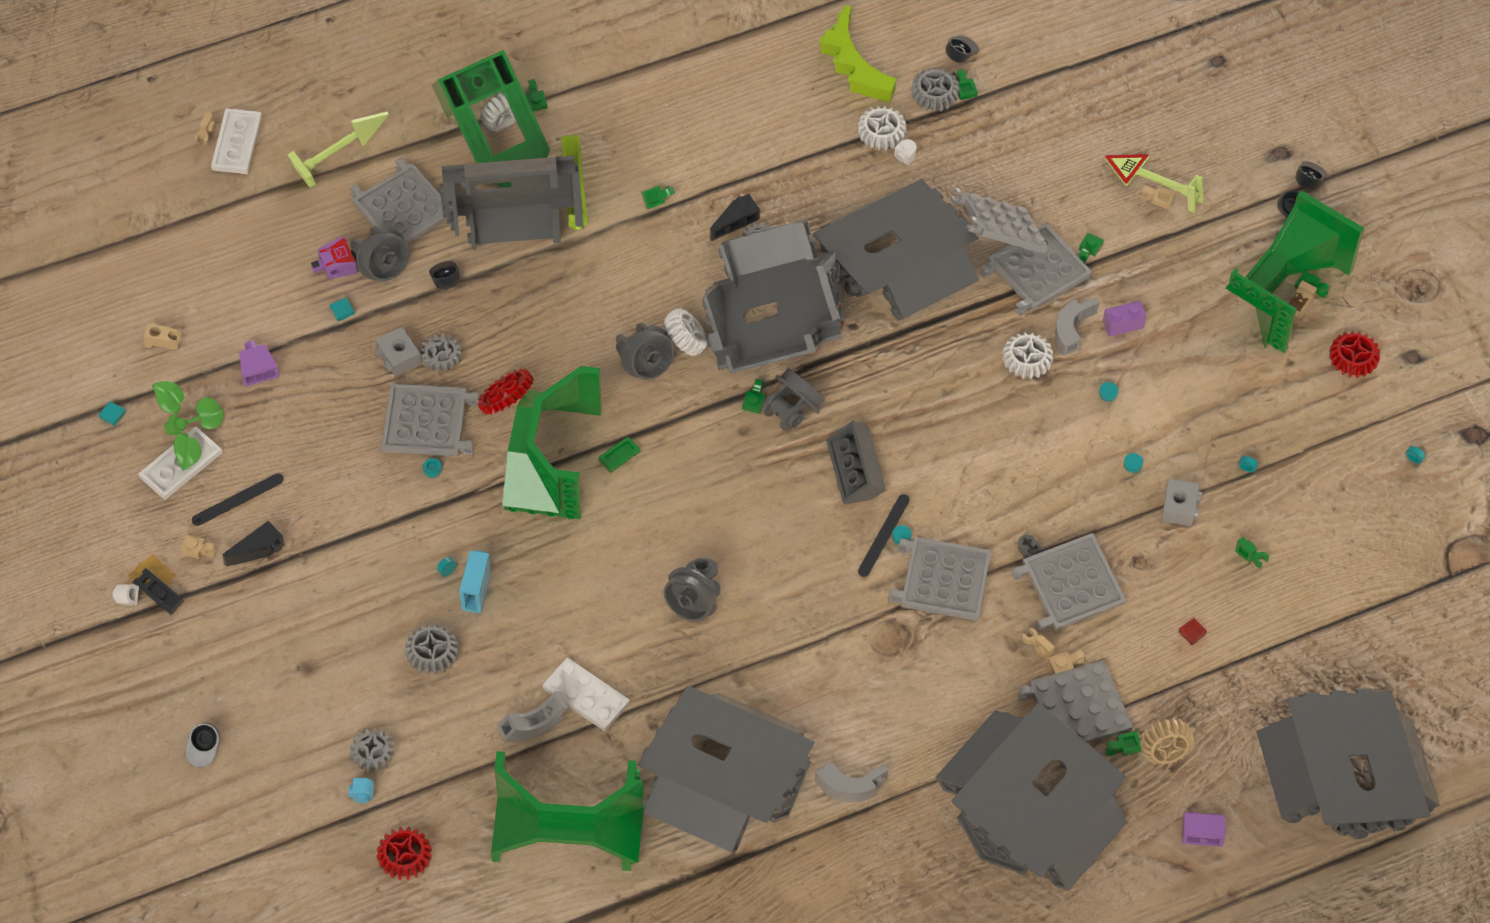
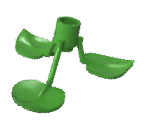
[152,381,224,471]

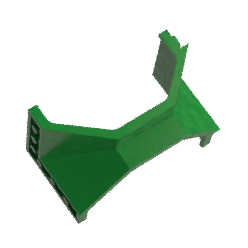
[1225,190,1364,353]
[502,366,602,519]
[491,751,644,871]

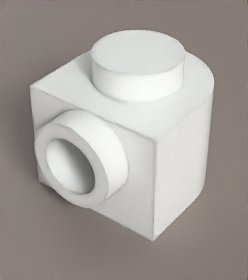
[894,139,917,165]
[113,584,139,606]

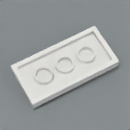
[211,108,262,174]
[138,427,222,500]
[542,657,630,732]

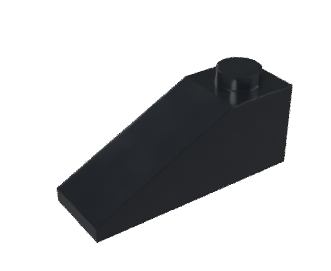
[710,194,760,241]
[222,521,285,567]

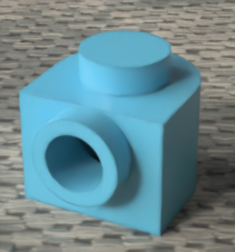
[348,778,374,803]

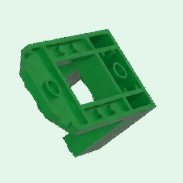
[432,50,550,188]

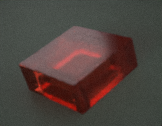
[1178,618,1207,646]

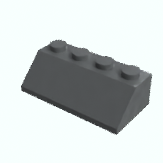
[826,421,886,504]

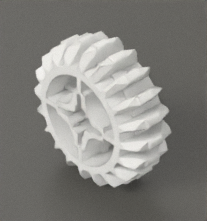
[480,92,516,132]
[858,106,906,151]
[664,308,708,356]
[1002,332,1053,380]

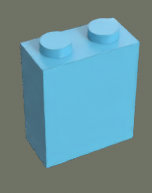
[459,550,491,613]

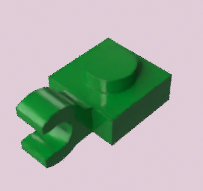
[956,69,978,100]
[526,79,548,111]
[641,185,675,209]
[1079,233,1104,264]
[1295,271,1330,298]
[742,378,765,414]
[1235,537,1269,569]
[1105,731,1142,756]

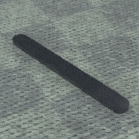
[192,473,284,526]
[858,494,910,577]

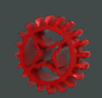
[1329,330,1380,378]
[377,826,432,881]

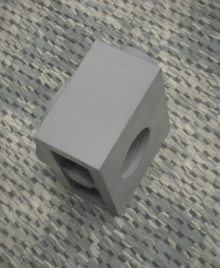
[374,326,421,377]
[1161,479,1202,526]

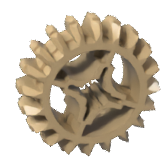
[1140,718,1195,766]

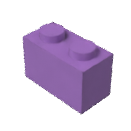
[1103,301,1146,337]
[1182,812,1225,847]

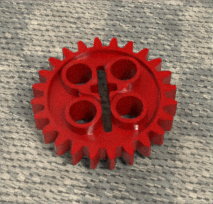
[477,368,534,415]

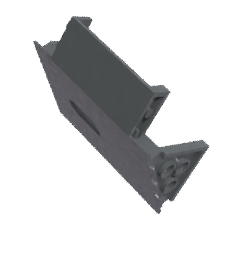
[439,156,583,250]
[813,179,979,320]
[702,219,844,373]
[637,686,815,853]
[1256,688,1440,839]
[936,702,1127,891]

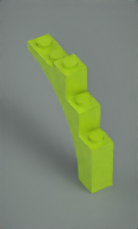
[819,4,897,103]
[561,134,588,230]

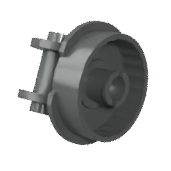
[350,226,409,281]
[616,323,674,380]
[763,368,825,431]
[663,558,721,622]

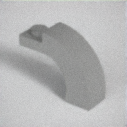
[1055,298,1099,356]
[497,691,568,742]
[815,761,888,802]

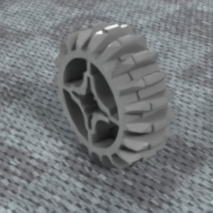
[911,67,960,112]
[405,623,459,675]

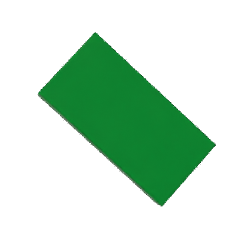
[598,437,640,473]

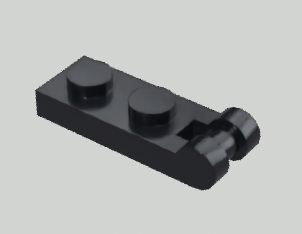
[132,568,184,615]

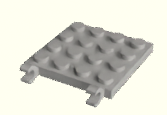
[350,158,447,244]
[951,188,1048,254]
[981,223,1092,316]
[382,384,479,456]
[1011,533,1126,632]
[888,537,991,621]
[1018,660,1133,744]

